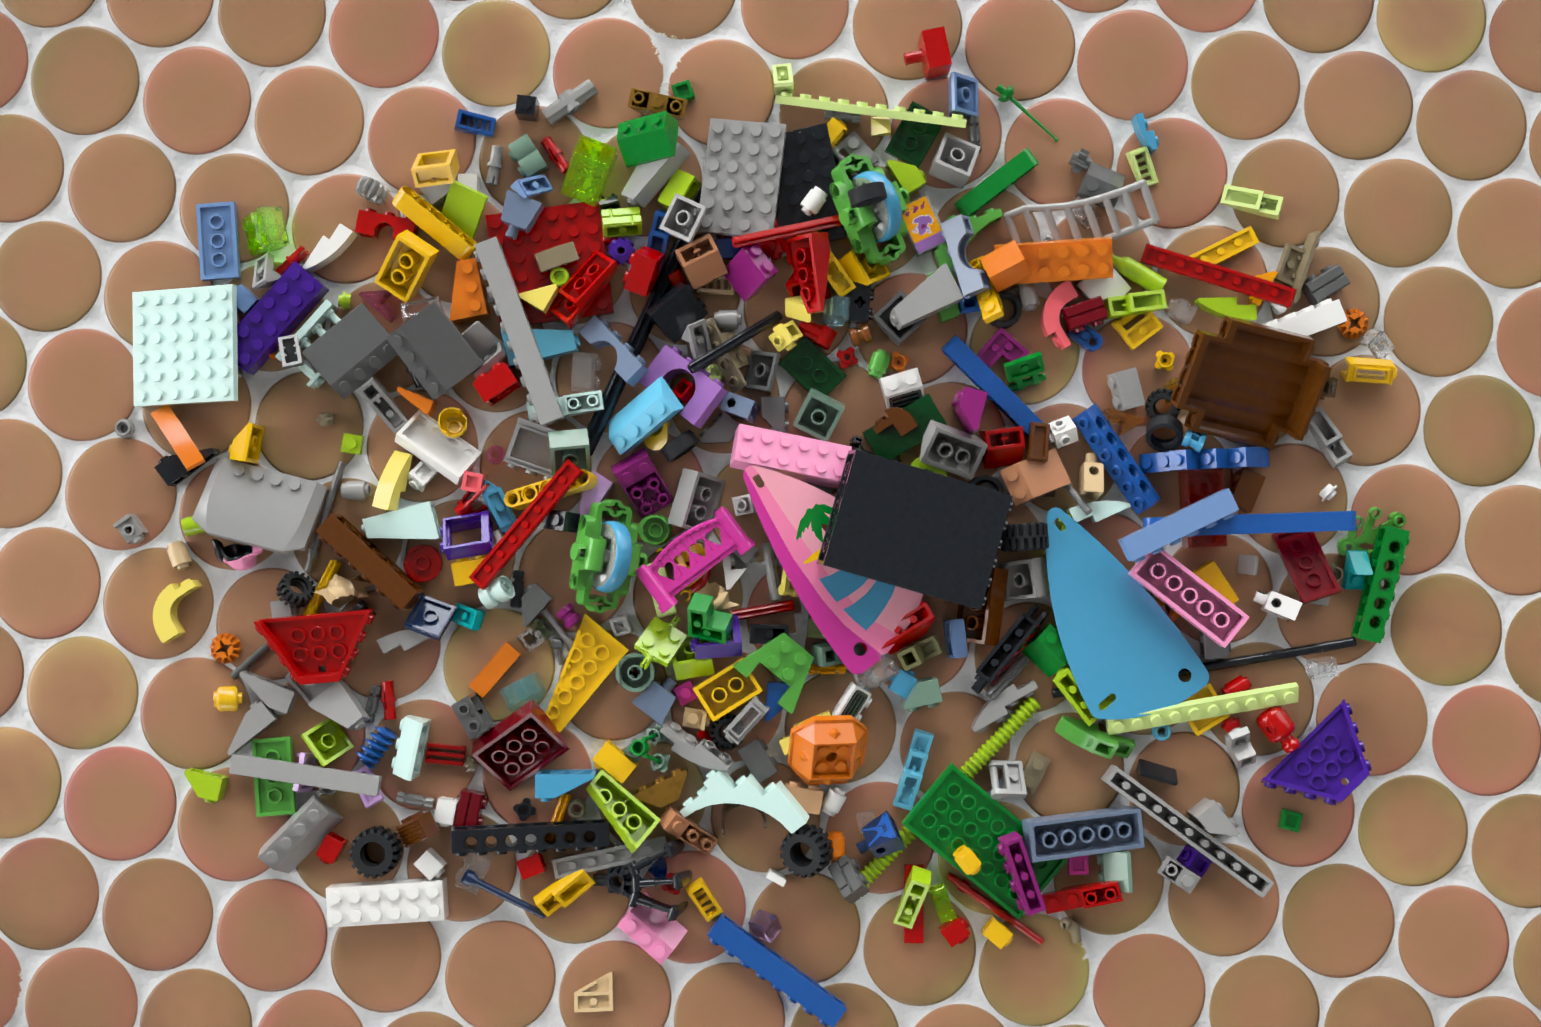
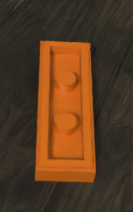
[469,642,521,698]

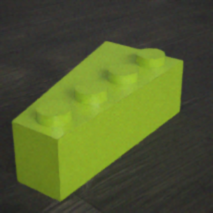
[586,770,661,854]

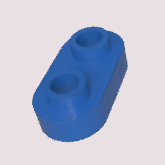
[1067,326,1103,352]

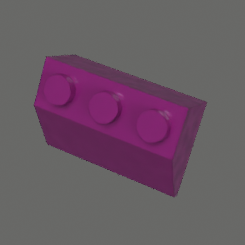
[951,387,988,434]

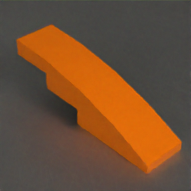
[150,405,206,471]

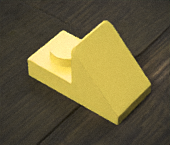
[785,295,824,322]

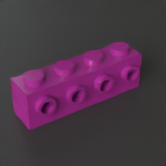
[997,831,1046,916]

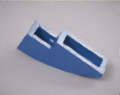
[647,209,671,273]

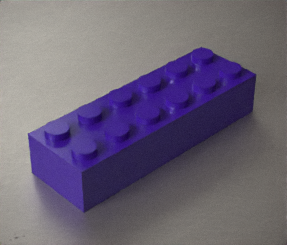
[237,261,329,375]

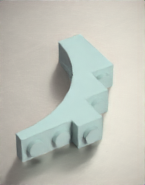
[680,769,810,834]

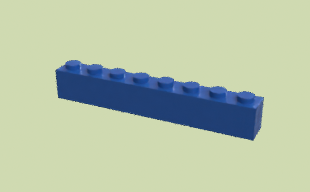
[707,913,847,1027]

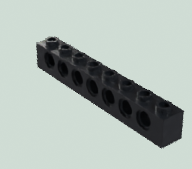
[451,819,609,857]

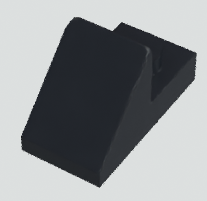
[749,624,789,644]

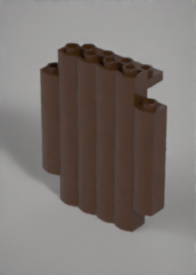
[1170,316,1332,449]

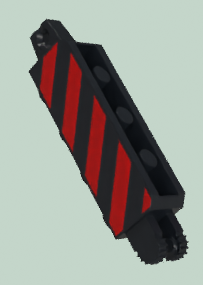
[971,603,1049,694]

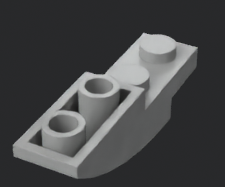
[971,680,1038,733]
[660,720,734,771]

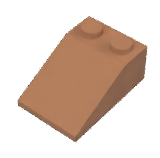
[1000,448,1071,507]

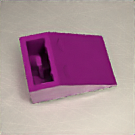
[611,448,674,519]

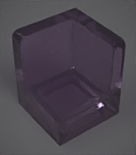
[748,909,782,943]

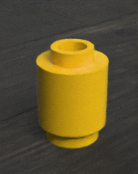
[953,845,981,875]

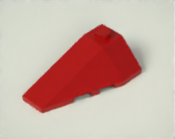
[785,232,830,314]

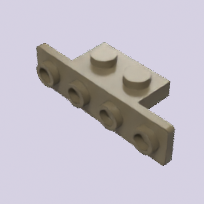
[1274,231,1321,305]
[706,318,750,393]

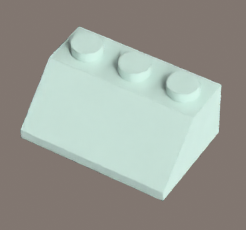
[391,715,432,781]

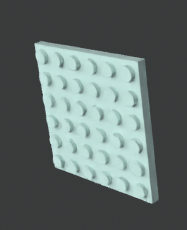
[132,284,238,407]

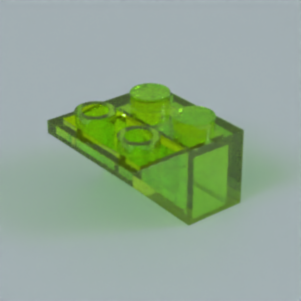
[243,207,290,256]

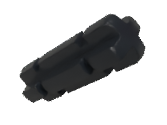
[510,570,525,608]

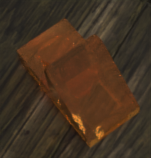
[1103,408,1145,436]

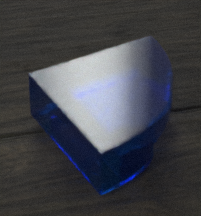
[648,857,667,878]

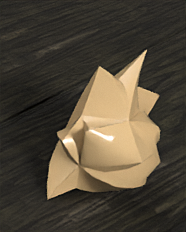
[315,574,373,610]
[696,582,740,614]

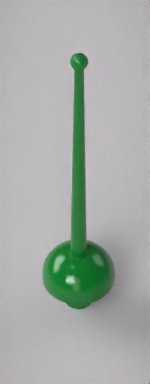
[995,83,1058,142]

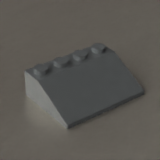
[386,301,484,400]
[302,303,398,400]

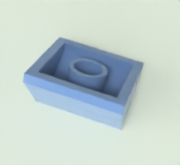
[948,72,979,118]

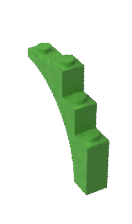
[925,208,1003,324]

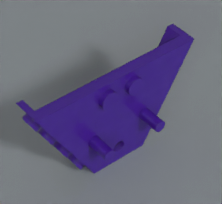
[1261,699,1372,806]

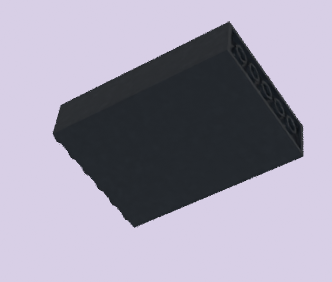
[816,449,1013,610]

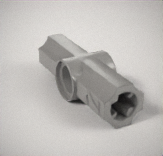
[542,79,598,126]

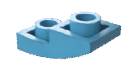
[1131,113,1159,154]

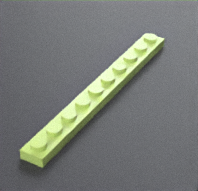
[775,91,967,128]
[1106,682,1299,735]

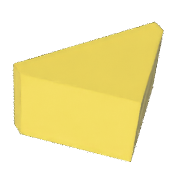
[519,284,559,314]

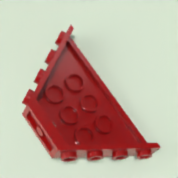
[254,609,375,685]

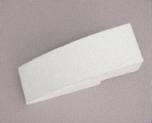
[302,223,358,273]

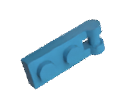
[1181,428,1207,453]

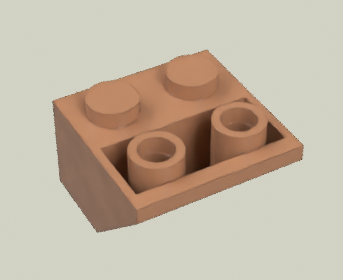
[675,233,728,290]

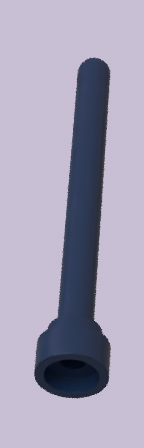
[461,869,546,919]

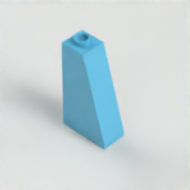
[501,329,581,368]

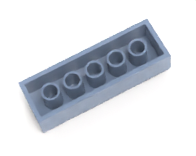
[1022,805,1145,863]

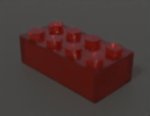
[1178,469,1227,548]

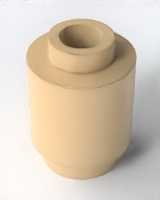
[167,541,192,571]

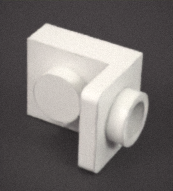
[408,460,438,492]

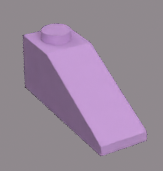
[579,470,614,517]

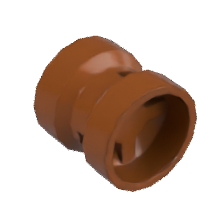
[848,323,872,347]

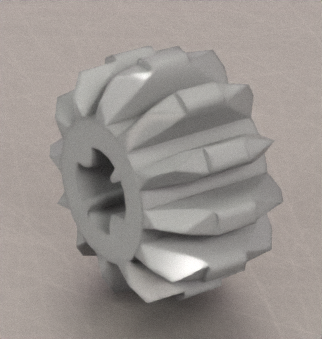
[355,176,390,205]

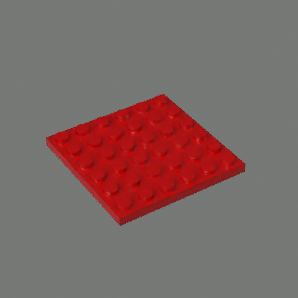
[485,200,614,328]

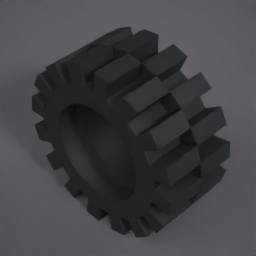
[1145,388,1181,420]
[276,571,316,608]
[711,714,745,750]

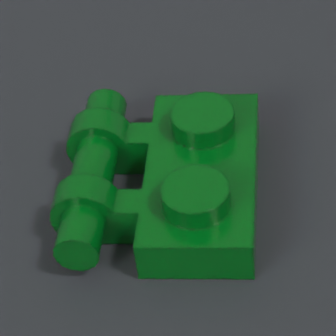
[1003,351,1046,391]

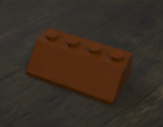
[957,568,1009,646]

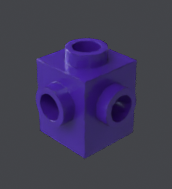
[608,237,636,267]

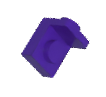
[1176,845,1212,877]

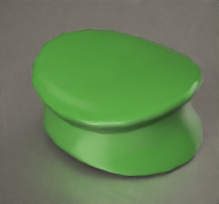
[638,515,673,546]

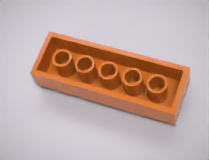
[993,236,1113,284]

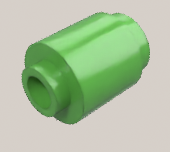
[867,349,891,379]

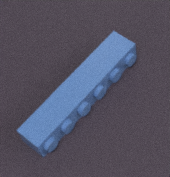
[1118,488,1239,563]

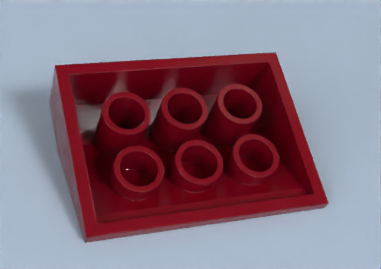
[472,700,570,791]

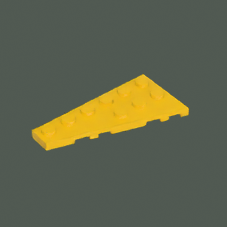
[545,613,629,733]

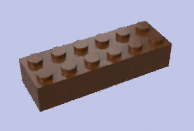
[316,514,426,610]

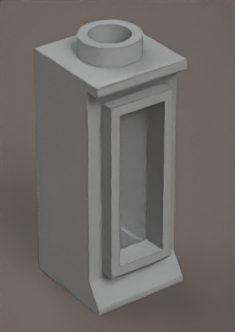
[723,695,771,745]

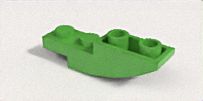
[1055,715,1136,759]

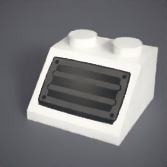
[879,368,924,409]
[831,681,872,721]

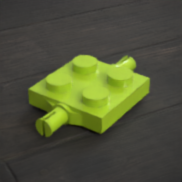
[634,616,688,670]

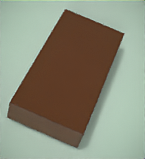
[1027,422,1050,463]

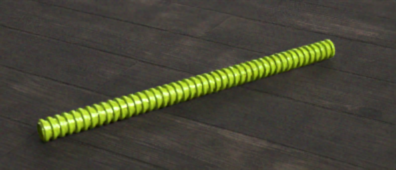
[860,697,1041,888]

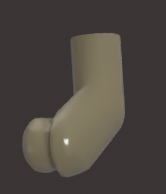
[1060,917,1082,943]

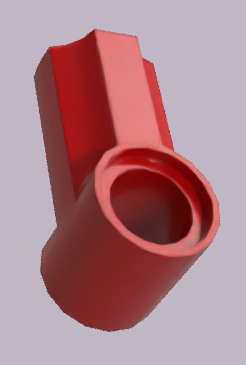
[798,320,838,350]

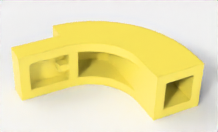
[153,578,202,643]

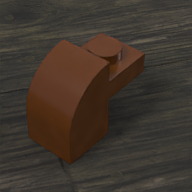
[873,407,919,436]

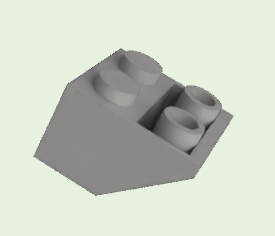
[1187,797,1240,836]

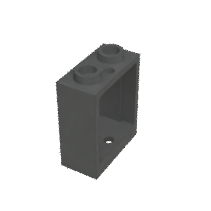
[451,692,496,740]

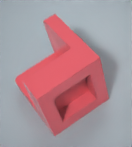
[461,471,488,494]

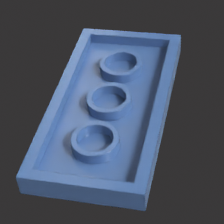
[196,201,241,281]

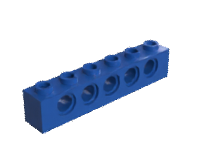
[1072,403,1161,515]

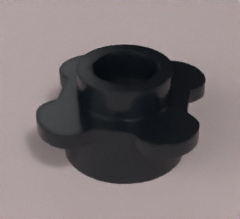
[513,798,536,821]

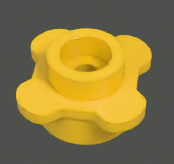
[1154,350,1175,371]

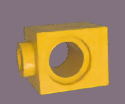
[981,915,1013,949]

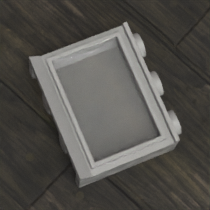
[503,417,557,480]

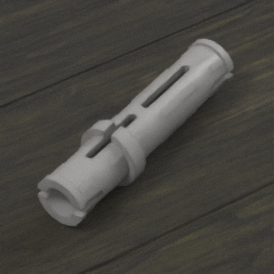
[761,542,782,601]

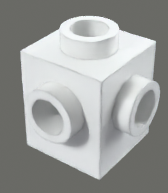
[1048,415,1079,449]

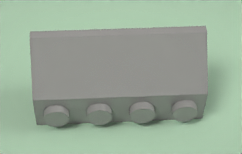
[258,794,344,874]

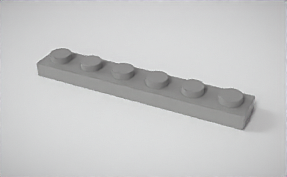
[552,835,667,879]

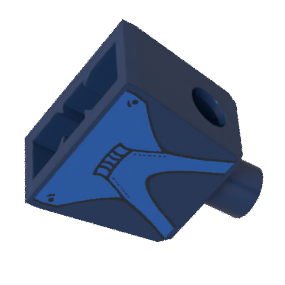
[856,811,905,858]

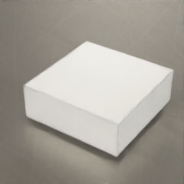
[766,868,786,887]

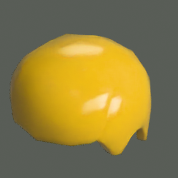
[438,407,468,438]

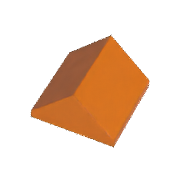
[980,240,1032,293]

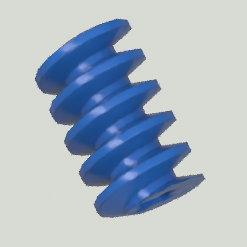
[356,726,398,769]

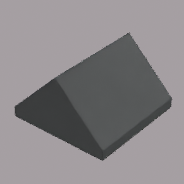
[744,350,780,394]

